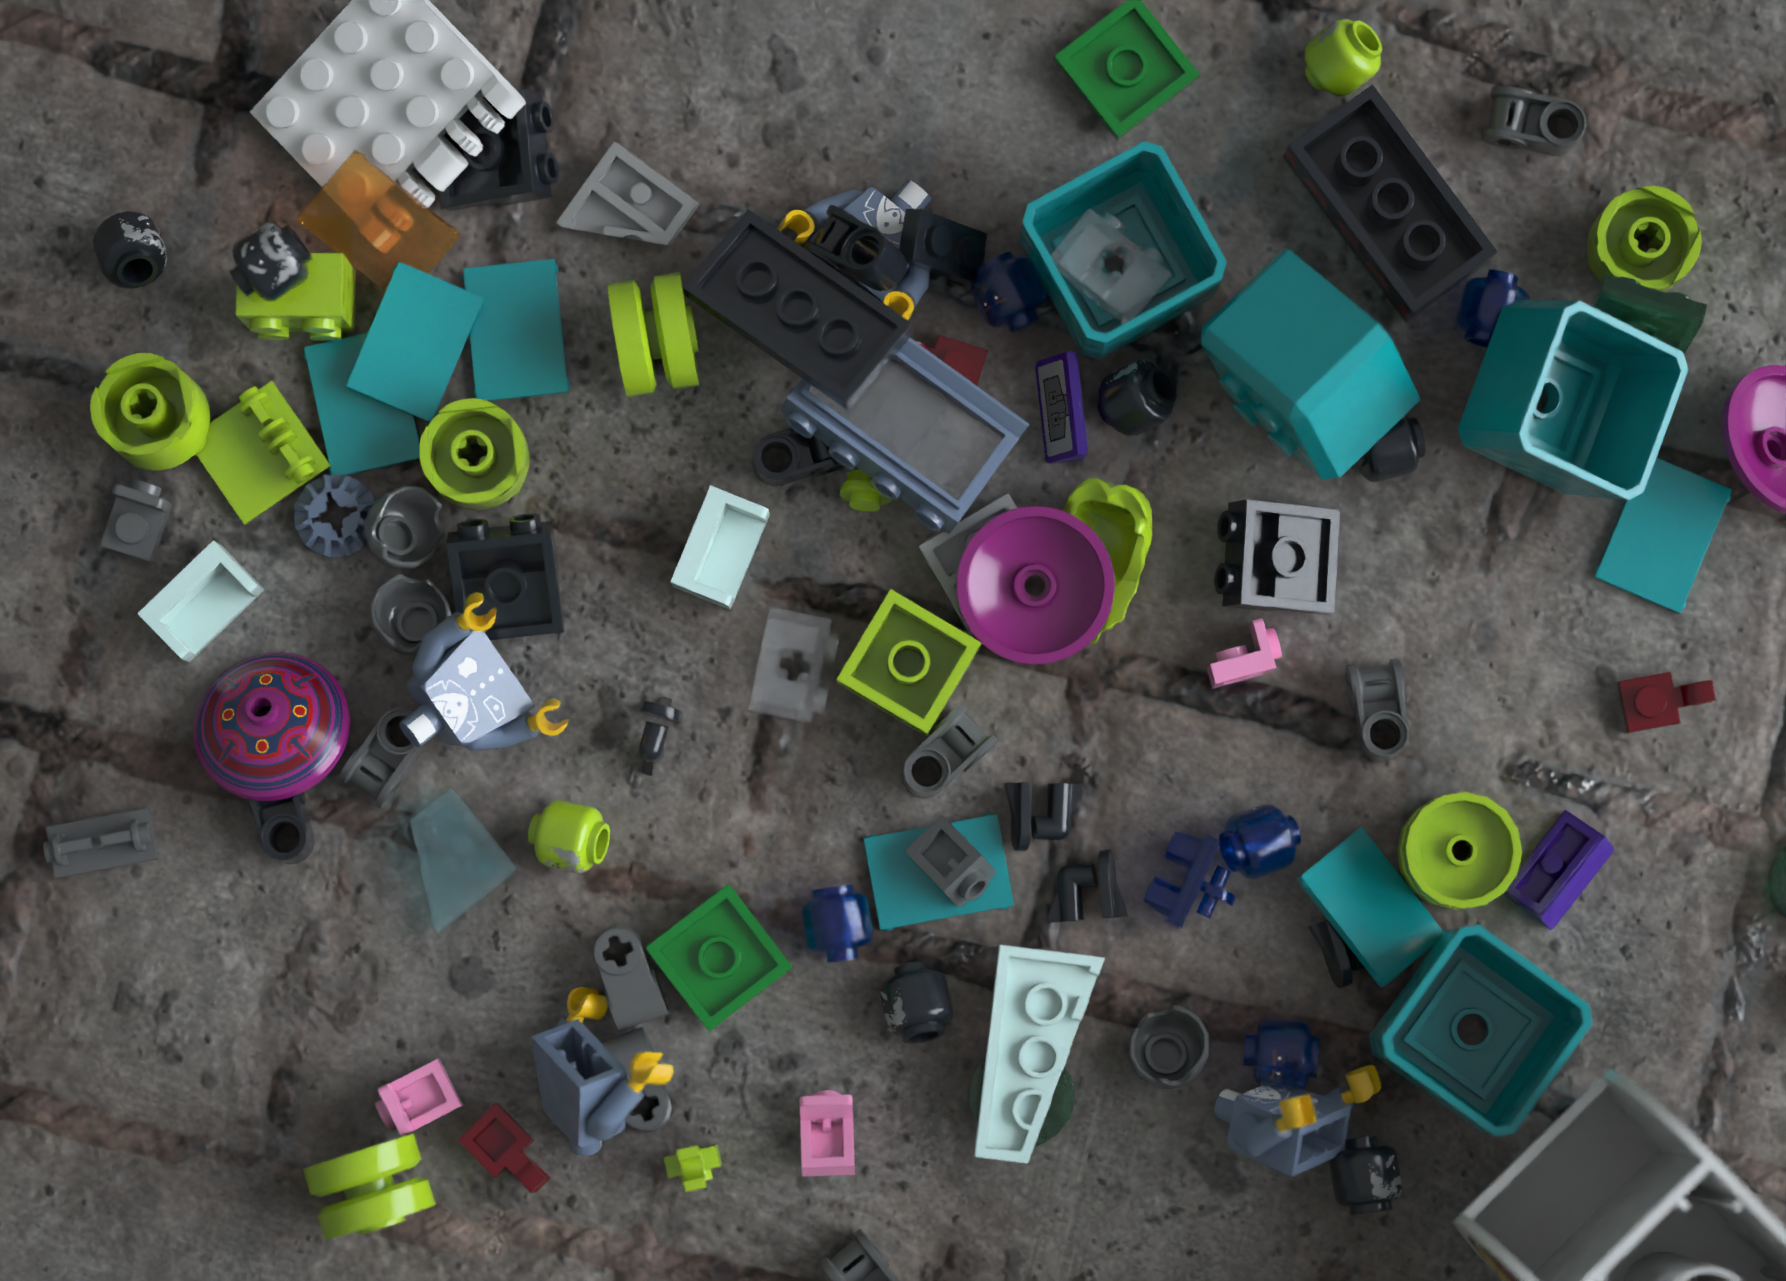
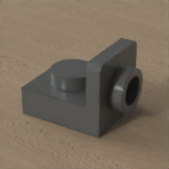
[100,479,173,563]
[904,815,996,908]

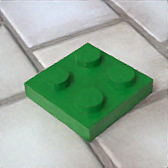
[1054,0,1200,141]
[645,884,793,1032]

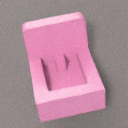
[375,1058,463,1136]
[799,1090,855,1177]

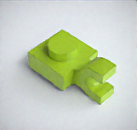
[664,1144,722,1192]

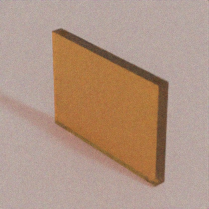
[296,149,461,291]

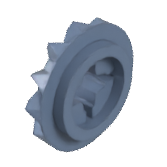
[294,474,375,558]

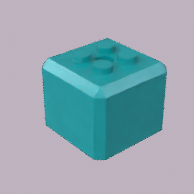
[1019,141,1227,360]
[1201,249,1421,479]
[1458,300,1689,500]
[1369,925,1593,1137]

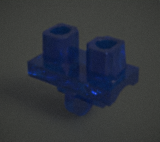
[1142,832,1237,929]

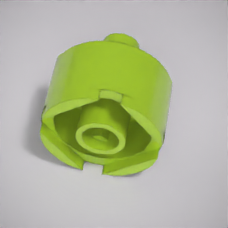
[1587,186,1702,299]
[90,353,210,471]
[419,398,530,510]

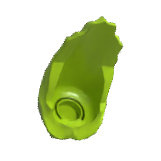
[1062,478,1153,644]

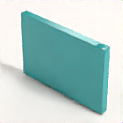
[462,259,570,402]
[346,261,484,422]
[304,333,420,476]
[1594,457,1732,614]
[864,813,1014,931]
[1296,827,1444,988]

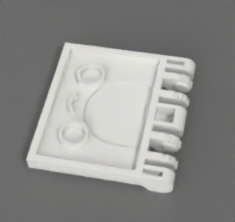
[250,0,526,252]

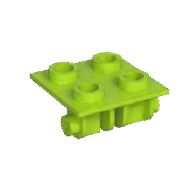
[197,381,331,525]

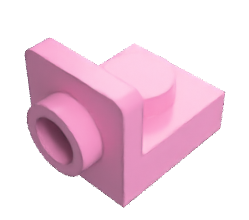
[1207,618,1282,689]

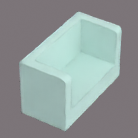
[671,485,770,610]
[137,540,264,662]

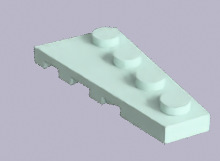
[974,945,1105,1163]

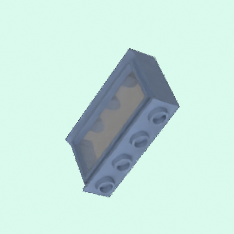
[780,338,1029,534]

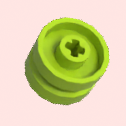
[608,272,700,398]
[1396,792,1522,910]
[303,1133,436,1241]

